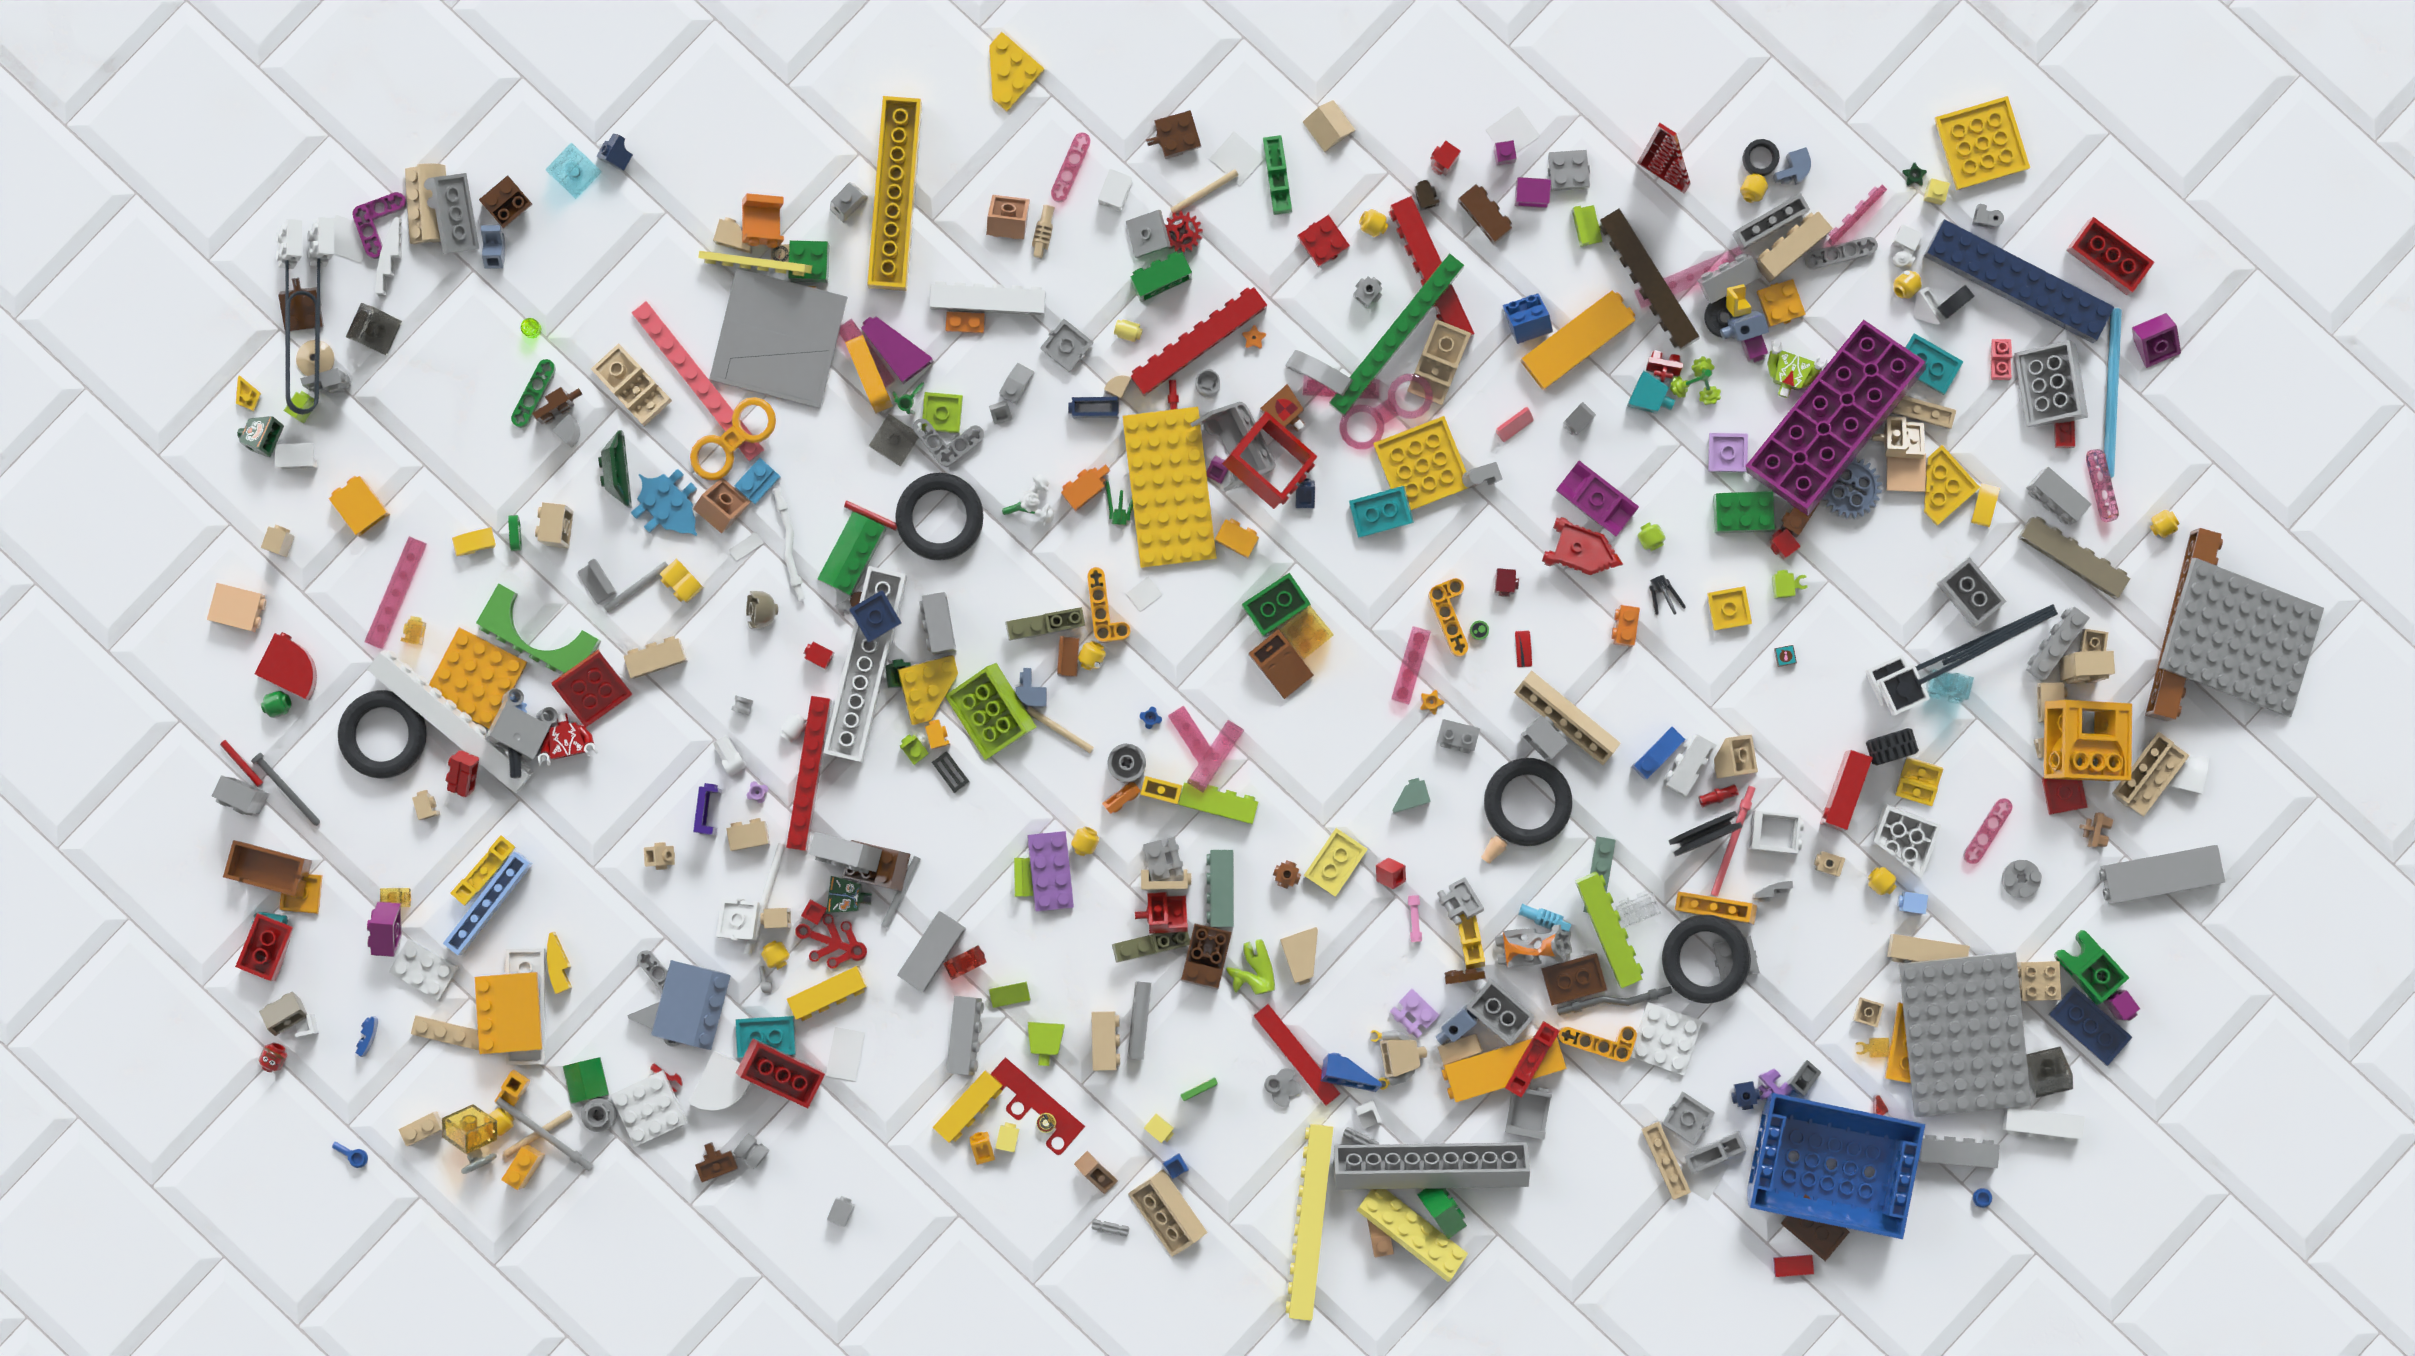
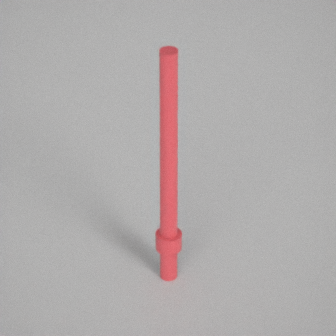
[1711,786,1756,897]

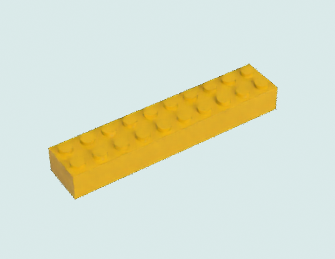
[867,96,922,291]

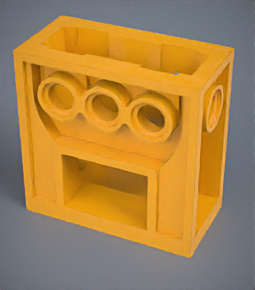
[2044,700,2132,782]

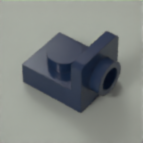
[1295,478,1315,508]

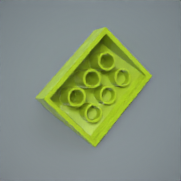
[945,663,1037,760]

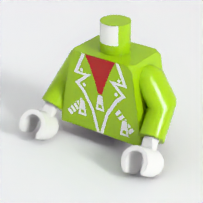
[1767,340,1828,398]

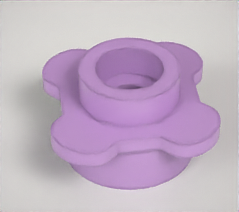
[746,781,768,803]

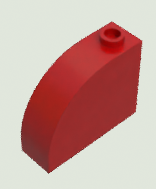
[254,632,317,700]

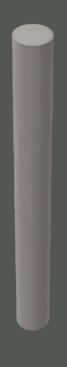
[603,561,669,612]
[881,855,921,928]

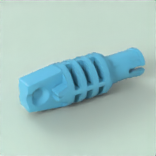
[1518,903,1571,932]

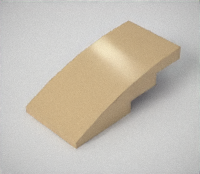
[1407,319,1471,405]
[591,343,672,427]

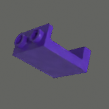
[693,783,722,836]

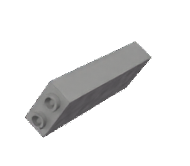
[2099,845,2225,904]

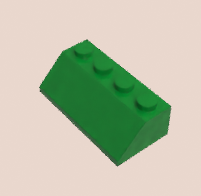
[817,512,887,597]

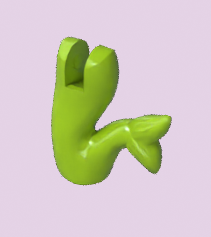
[1226,939,1275,995]

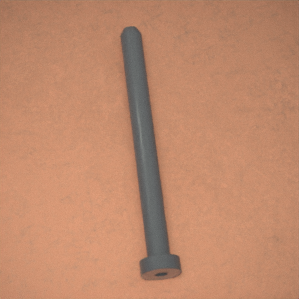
[251,752,320,826]

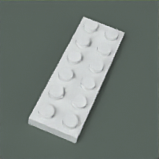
[505,948,545,1065]

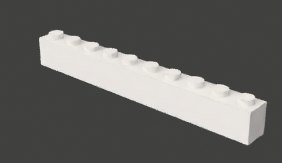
[366,649,534,793]

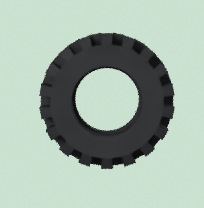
[1866,728,1919,766]

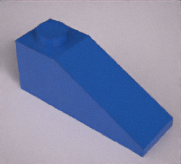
[1631,726,1686,780]
[1321,1053,1382,1092]

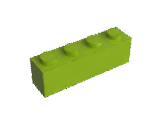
[1178,780,1258,825]

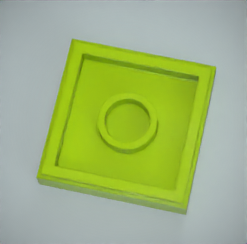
[921,392,963,434]

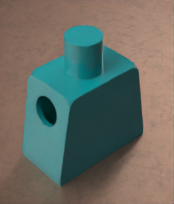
[1627,370,1676,414]

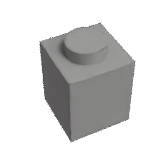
[826,1195,855,1227]

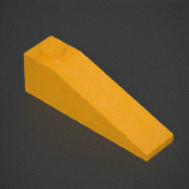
[1675,891,1757,925]

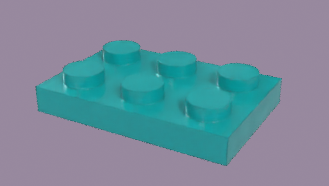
[1905,333,1964,395]
[1349,486,1414,538]
[735,1016,796,1058]

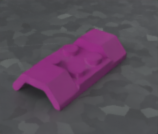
[1556,460,1639,537]

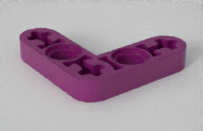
[352,192,407,259]

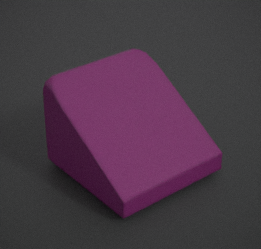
[1206,455,1229,484]

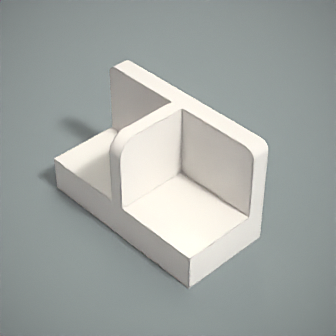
[275,443,317,469]

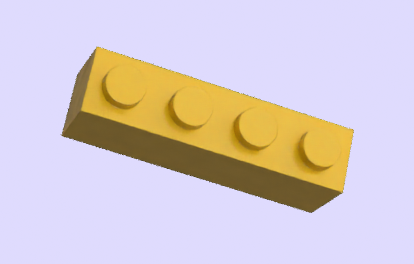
[787,966,868,1021]
[932,1070,1003,1143]

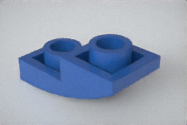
[355,1016,378,1057]

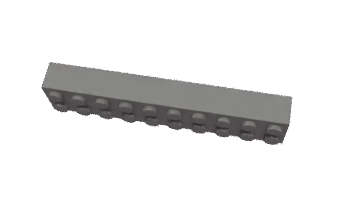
[1334,1142,1530,1190]

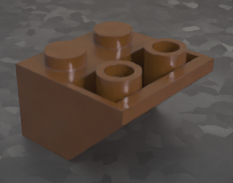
[479,175,533,229]

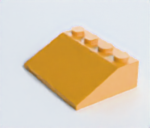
[474,972,543,1054]

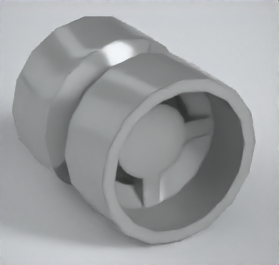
[1196,369,1220,397]
[733,1133,770,1169]

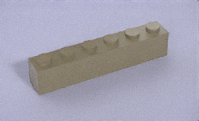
[2017,516,2131,599]

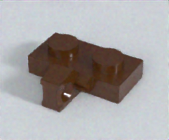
[1444,968,1486,984]
[695,1142,738,1183]

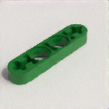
[511,359,556,428]

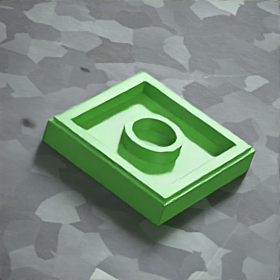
[1180,1077,1218,1101]

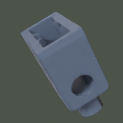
[1720,310,1769,341]
[1436,1005,1479,1046]

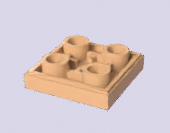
[1886,453,1926,492]

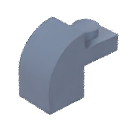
[1773,147,1811,185]
[481,225,505,269]
[1015,668,1047,707]

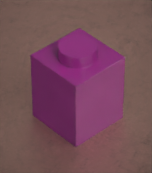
[1493,140,1517,166]
[1741,335,1768,363]

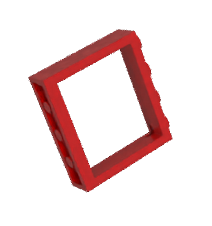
[1222,411,1318,509]

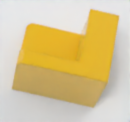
[1726,284,1752,317]

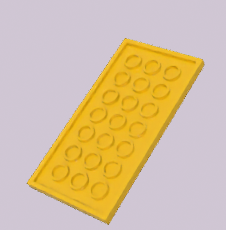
[1122,407,1217,568]

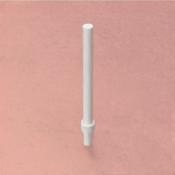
[744,843,785,955]

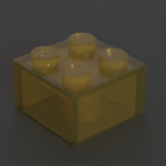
[1280,605,1334,660]

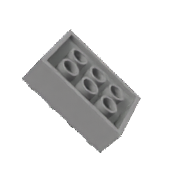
[2014,340,2088,427]

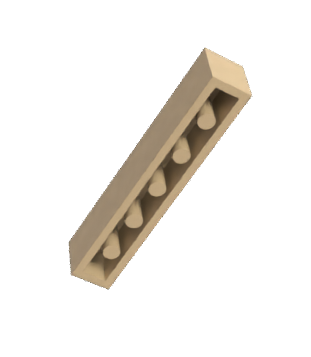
[1513,670,1621,765]

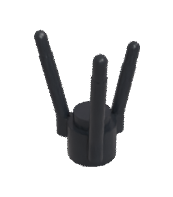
[1649,575,1686,615]

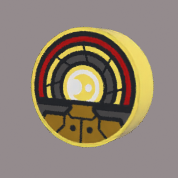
[1036,1113,1056,1133]

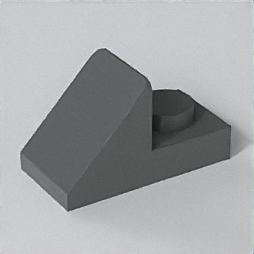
[1787,1060,1821,1098]

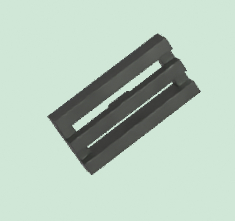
[931,751,970,793]

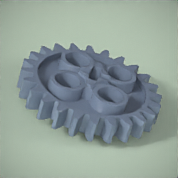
[1821,457,1882,519]

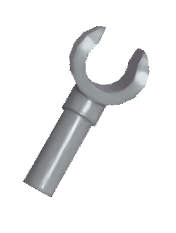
[759,966,772,993]

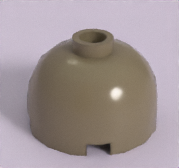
[746,591,778,629]

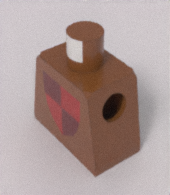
[1260,384,1306,432]

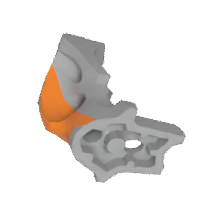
[1495,925,1572,968]

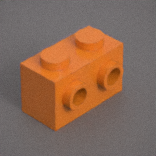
[1611,605,1640,647]

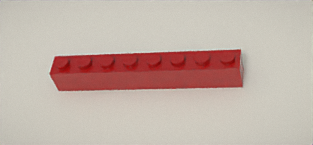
[1388,196,1475,338]
[1130,287,1267,396]
[786,696,832,851]

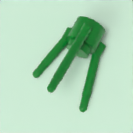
[892,382,924,414]
[1105,480,1133,525]

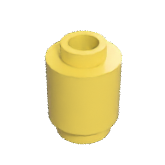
[1113,319,1143,342]

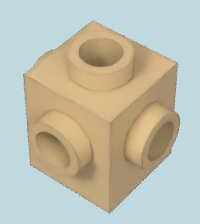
[644,842,675,870]

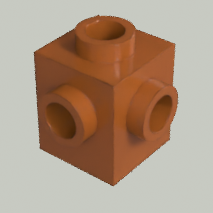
[1273,860,1301,889]

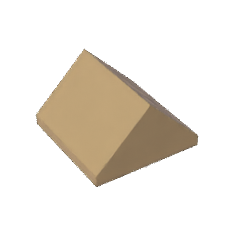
[1303,100,1355,152]

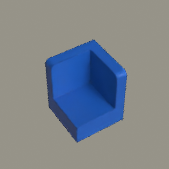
[1163,1153,1189,1179]

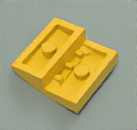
[1895,757,1944,806]

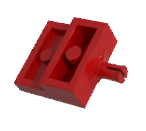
[1135,892,1188,934]

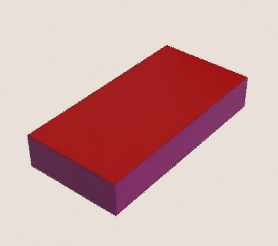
[1773,1254,1814,1277]

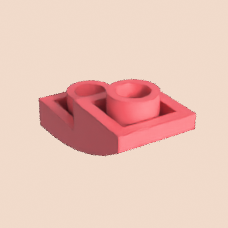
[1991,339,2012,380]

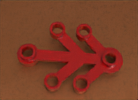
[795,914,867,969]

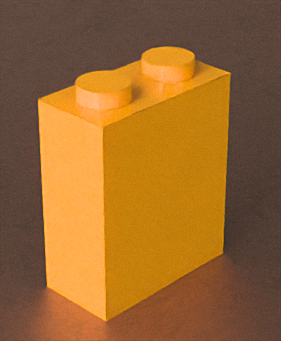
[328,476,390,537]
[501,1145,545,1190]

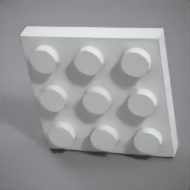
[1631,1002,1703,1076]
[610,1070,688,1147]

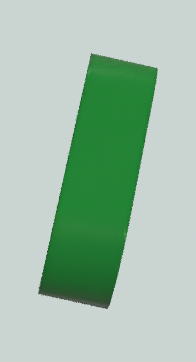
[508,515,522,551]

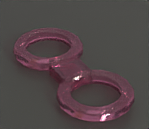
[1339,374,1433,450]

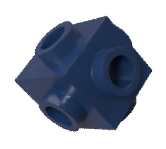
[1731,1081,1760,1110]

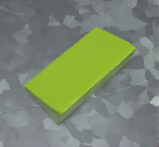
[989,981,1031,1008]

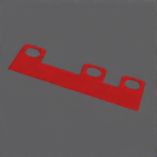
[991,1057,1085,1155]

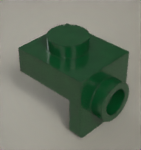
[885,659,911,688]

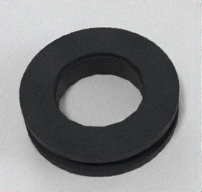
[1668,811,1743,857]

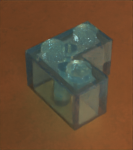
[1925,669,1974,704]

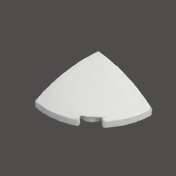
[2168,756,2209,794]

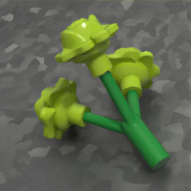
[1670,356,1721,405]

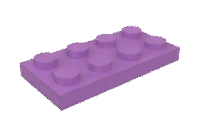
[1027,831,1074,912]

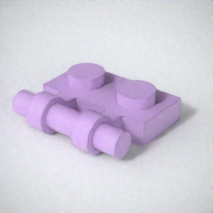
[1389,988,1439,1038]

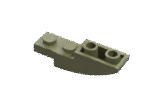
[1005,607,1086,641]
[1111,932,1190,963]

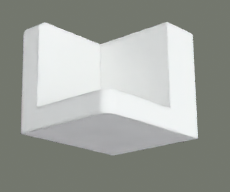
[295,1014,319,1037]
[1355,1100,1382,1129]

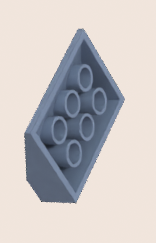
[651,960,731,1050]

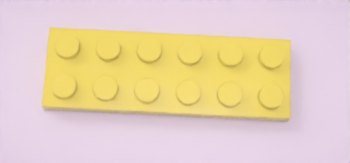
[1357,1189,1468,1282]

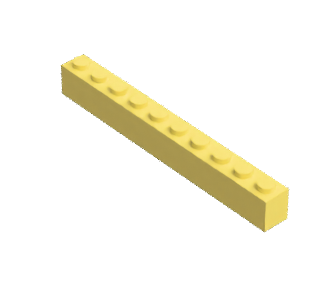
[1285,1124,1334,1321]

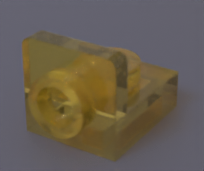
[380,888,411,907]

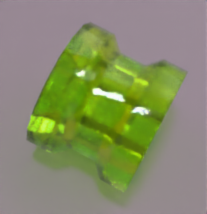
[520,318,542,339]

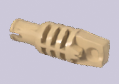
[1032,205,1055,259]

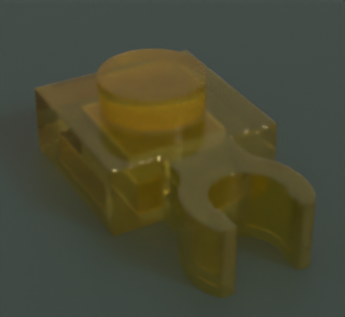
[1855,1037,1890,1058]

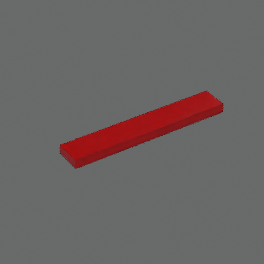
[1253,1004,1341,1106]

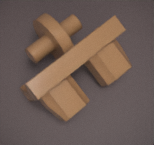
[2079,812,2113,848]

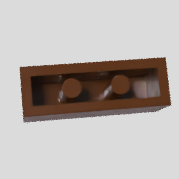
[1458,184,1512,245]

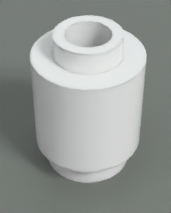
[780,714,807,743]

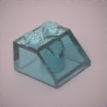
[545,142,602,199]

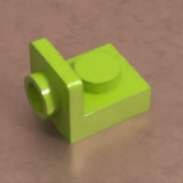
[900,734,929,765]

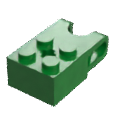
[2054,930,2130,1005]

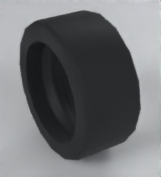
[1742,139,1780,176]
[1937,285,1975,319]

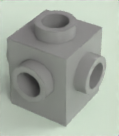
[1353,276,1383,308]

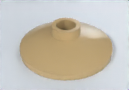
[296,340,335,376]

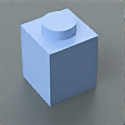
[1897,892,1928,914]

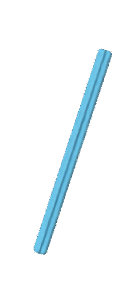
[2103,308,2122,478]

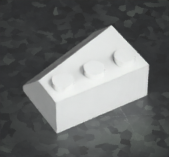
[1874,804,1942,879]

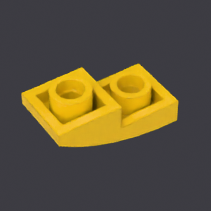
[1971,483,2000,527]
[452,527,496,557]

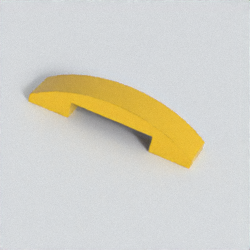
[450,835,516,906]

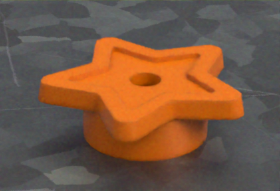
[1242,325,1267,349]

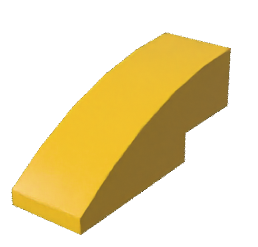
[1458,913,1485,969]
[547,932,572,994]

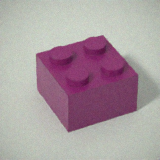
[367,902,402,957]

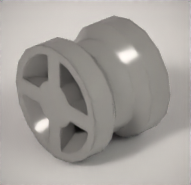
[731,695,754,715]

